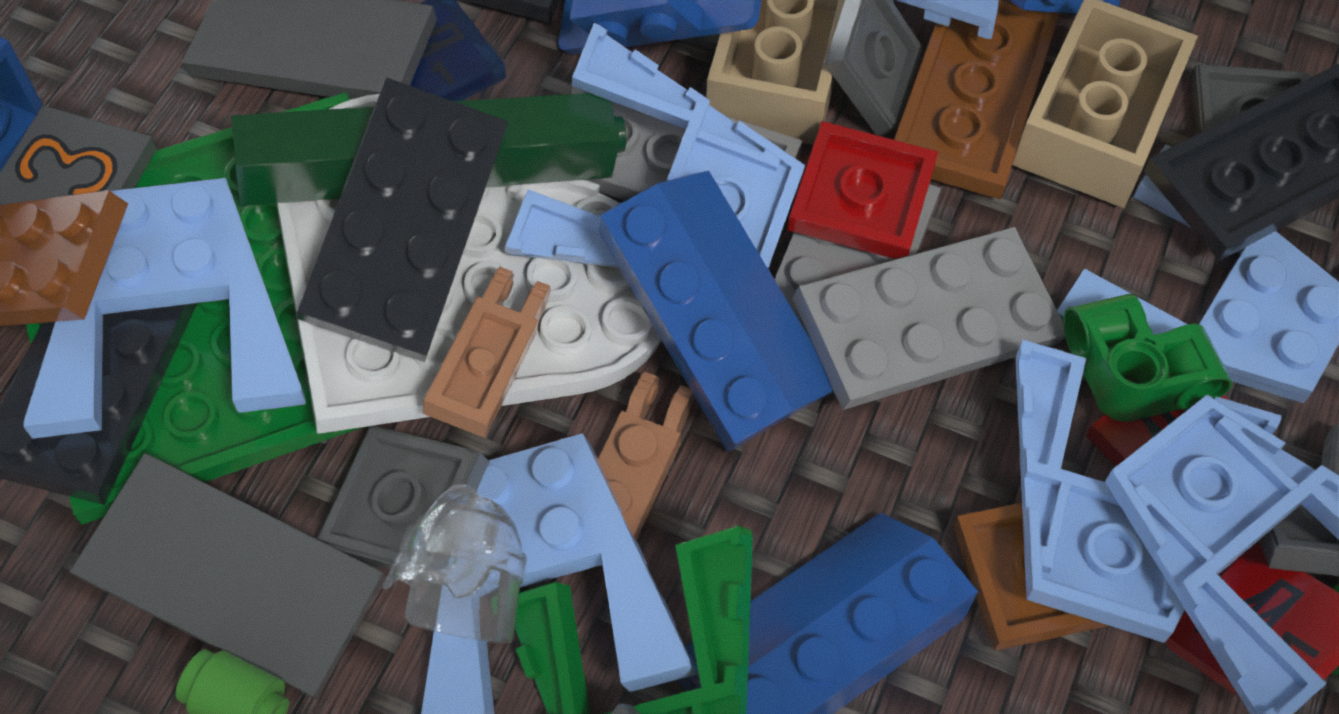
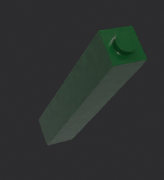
[231,93,626,206]

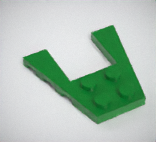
[498,526,753,714]

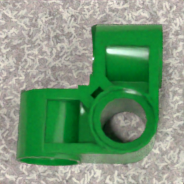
[1063,294,1233,422]

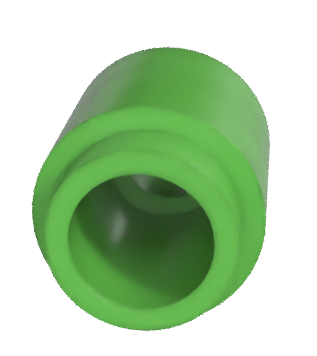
[176,649,289,714]

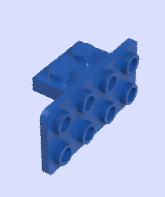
[558,0,761,55]

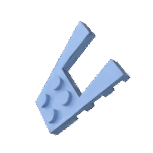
[505,23,805,268]
[1057,144,1339,403]
[24,178,306,439]
[1016,340,1281,643]
[1105,395,1339,714]
[421,433,698,714]

